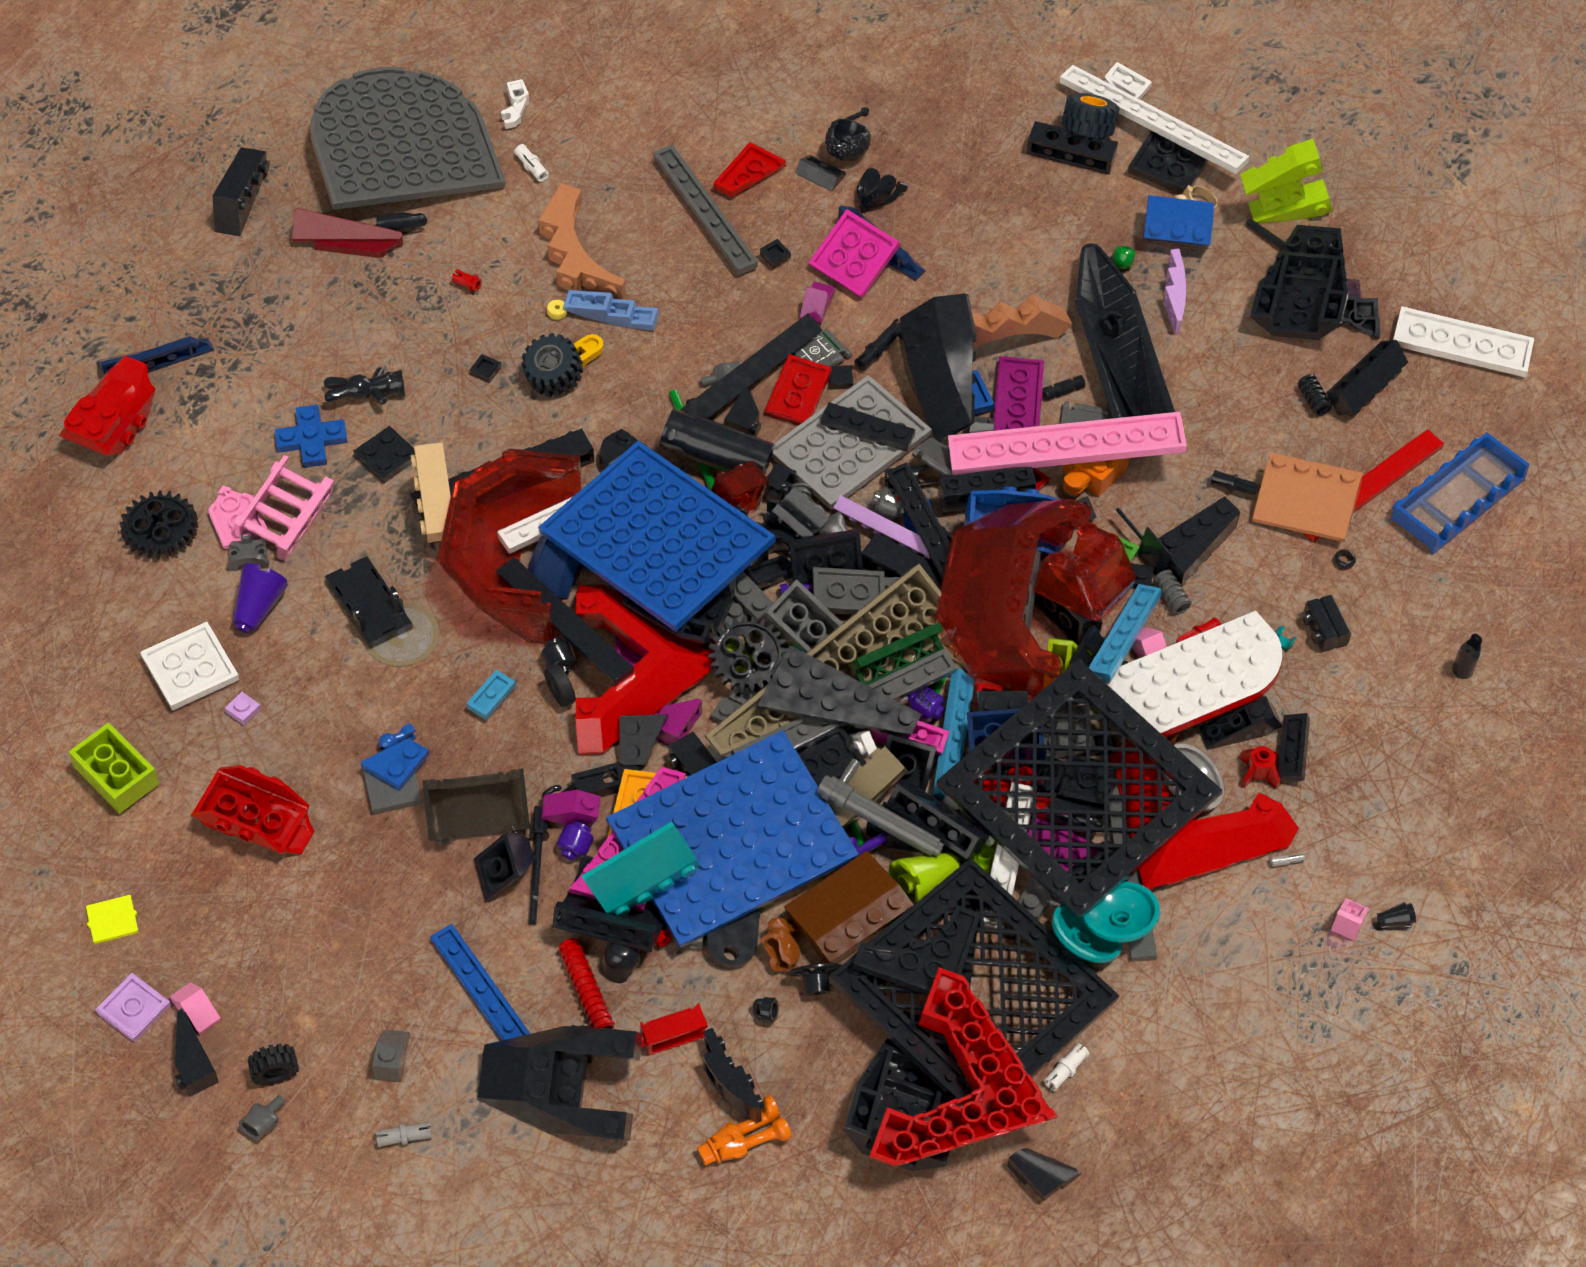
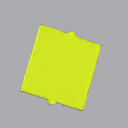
[86,895,139,944]

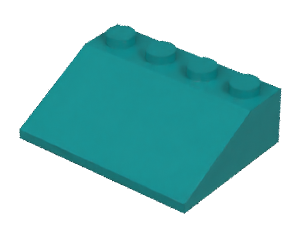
[581,821,701,917]

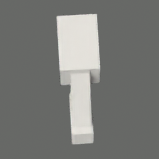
[501,79,529,129]

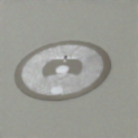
[364,603,440,666]

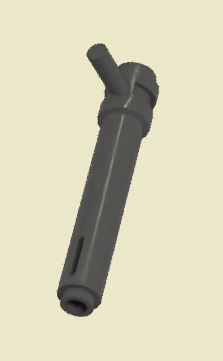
[817,758,944,857]

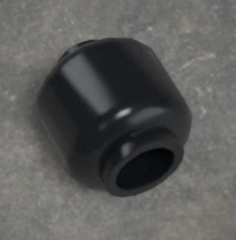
[541,638,576,674]

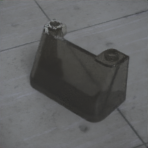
[422,768,530,846]

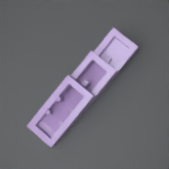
[1163,249,1186,335]

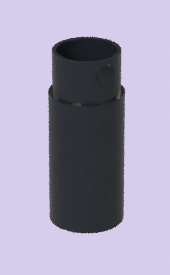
[660,409,775,485]

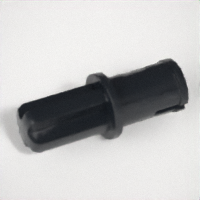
[1211,470,1258,495]

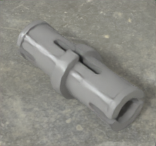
[376,1121,432,1148]

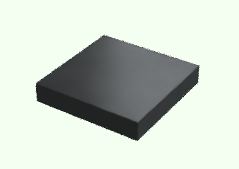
[363,770,422,814]

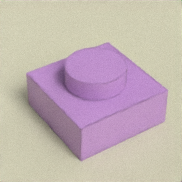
[225,692,261,726]

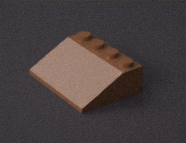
[1252,453,1363,542]

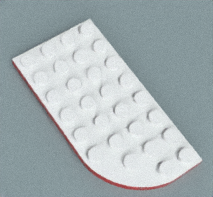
[1104,611,1282,738]

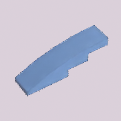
[563,290,659,331]

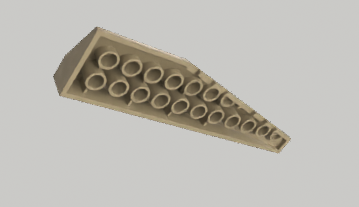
[705,564,963,756]

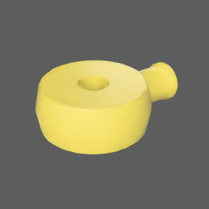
[547,300,568,320]

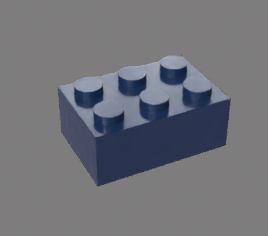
[967,708,1045,768]

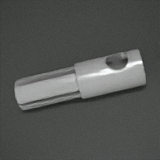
[1270,853,1305,867]

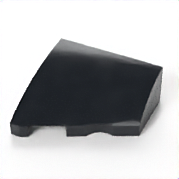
[1342,296,1380,338]
[1007,1148,1081,1201]

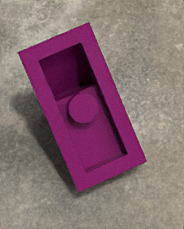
[799,281,835,325]

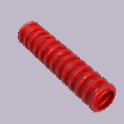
[558,938,615,1029]

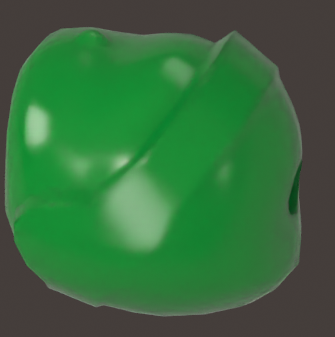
[1112,246,1136,269]

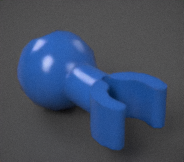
[378,723,416,751]

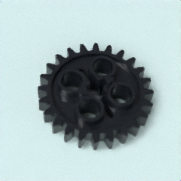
[119,490,199,560]
[708,616,787,694]

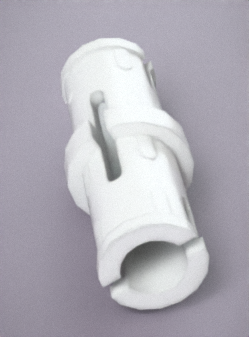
[514,144,549,182]
[1043,1043,1089,1092]

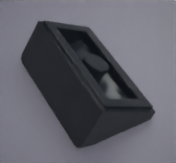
[796,155,846,191]

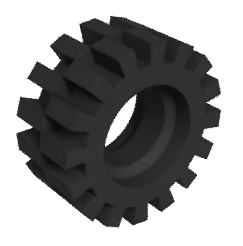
[247,1044,299,1086]

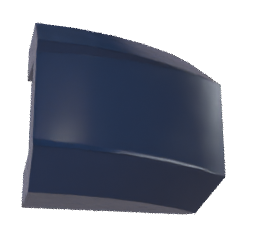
[528,536,583,598]

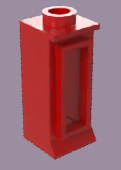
[640,1003,708,1056]

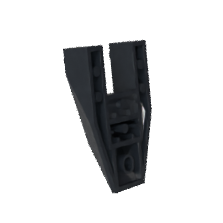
[477,1026,643,1141]

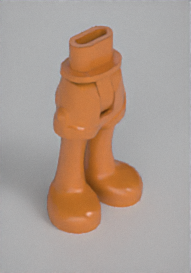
[696,1095,792,1166]

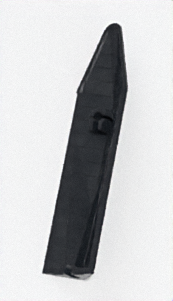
[1075,243,1175,419]

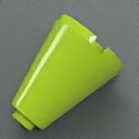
[888,852,961,905]

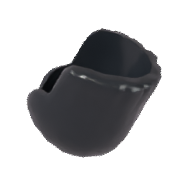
[601,942,640,983]

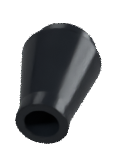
[1377,902,1416,928]

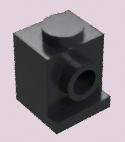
[763,463,797,501]

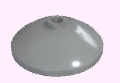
[1162,744,1224,811]

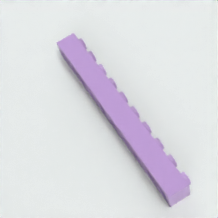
[834,495,968,568]

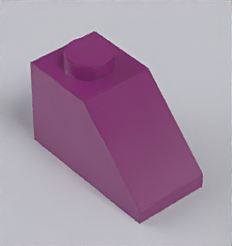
[654,699,702,745]
[541,790,601,828]

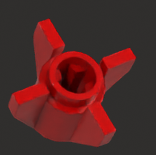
[1239,746,1281,789]

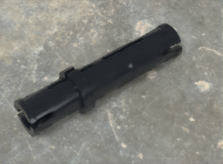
[854,319,899,371]

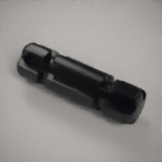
[1042,375,1086,400]

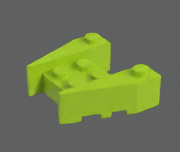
[1240,139,1333,224]

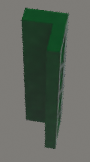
[849,622,944,685]

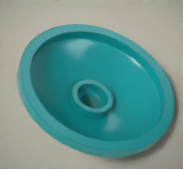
[1083,881,1160,942]
[1052,904,1123,963]

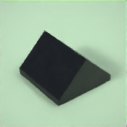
[885,734,937,792]

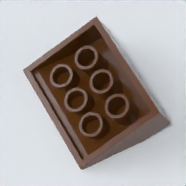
[784,851,914,963]

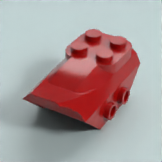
[59,355,156,456]
[191,765,315,854]

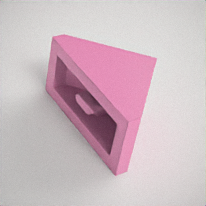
[1132,627,1167,658]
[1331,898,1370,941]
[169,982,221,1035]

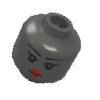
[871,487,905,521]

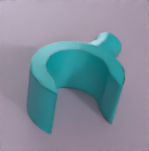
[1273,626,1297,650]

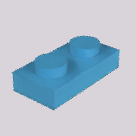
[466,670,516,721]

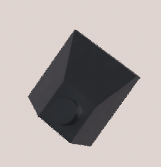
[474,832,534,902]

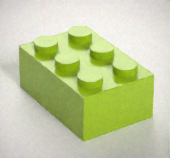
[68,722,159,814]

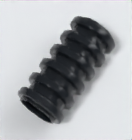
[1297,374,1332,416]

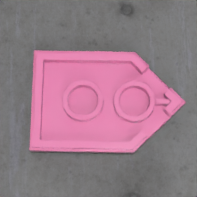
[208,486,268,549]

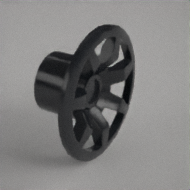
[787,963,841,996]

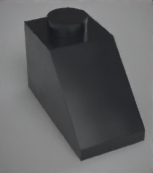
[724,387,761,436]

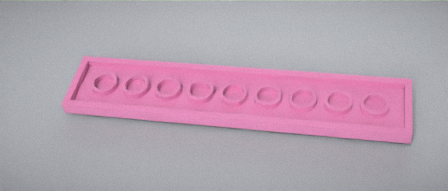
[948,412,1187,475]

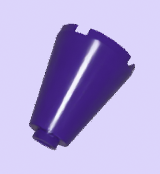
[233,563,288,633]

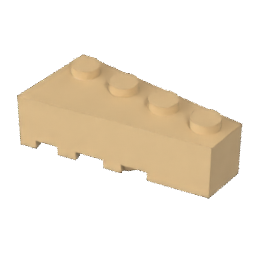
[411,442,457,543]

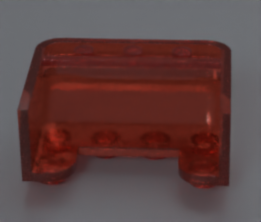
[1034,521,1136,620]

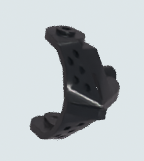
[857,168,908,211]

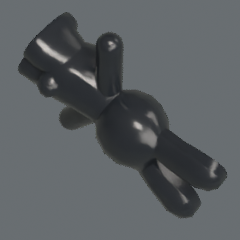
[323,367,405,405]

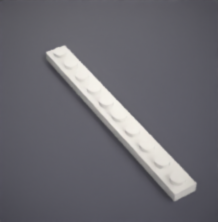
[1060,65,1249,174]

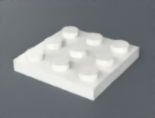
[140,622,239,711]

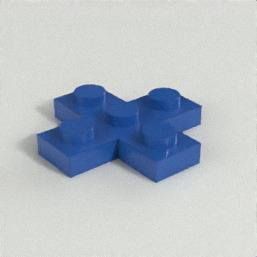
[275,404,348,468]

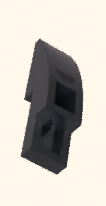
[703,1028,764,1123]

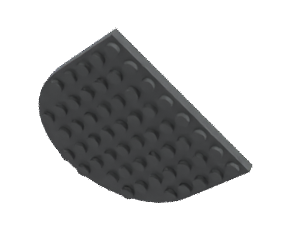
[310,67,506,210]

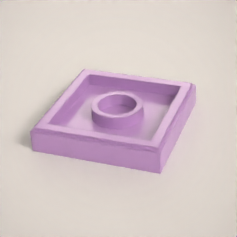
[95,973,171,1043]

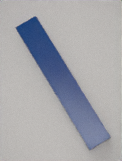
[430,924,531,1041]

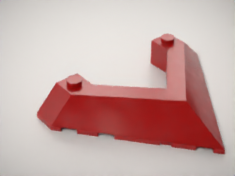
[576,584,713,755]
[1110,739,1299,891]
[869,967,1058,1167]

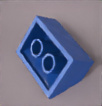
[1143,195,1214,247]

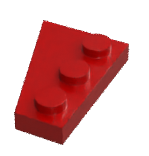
[713,142,786,198]

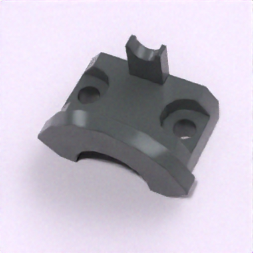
[227,533,270,571]

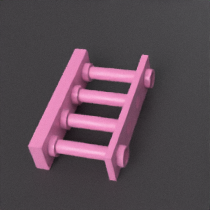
[234,455,334,562]

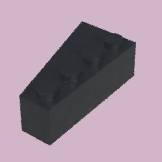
[212,147,270,236]
[1158,496,1240,587]

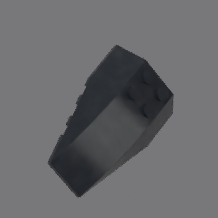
[1250,225,1348,340]
[898,293,976,443]
[843,1010,955,1171]

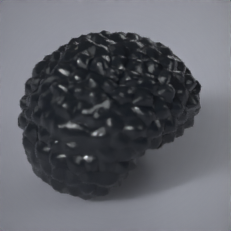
[825,118,871,161]

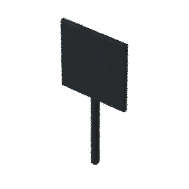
[1116,508,1172,575]

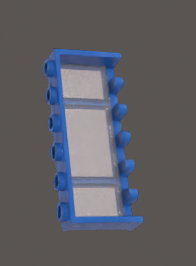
[1391,432,1529,555]

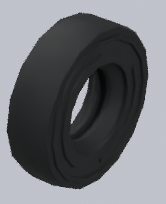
[544,664,576,707]

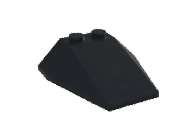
[622,577,737,644]

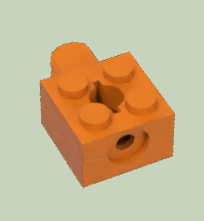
[1062,458,1129,497]

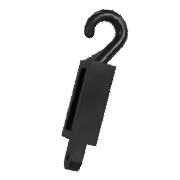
[541,762,640,800]

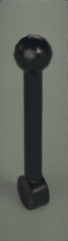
[831,107,869,125]

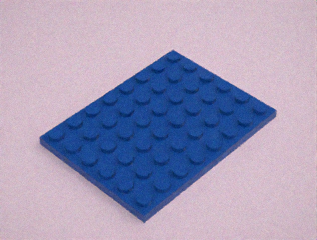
[538,441,776,632]
[606,730,859,948]

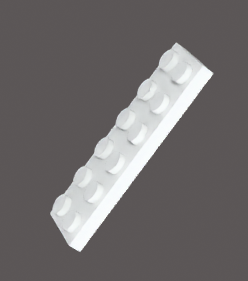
[1393,306,1534,377]

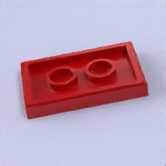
[765,354,832,425]

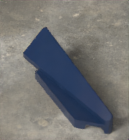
[838,205,926,281]
[98,336,214,375]

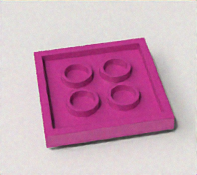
[808,209,901,299]

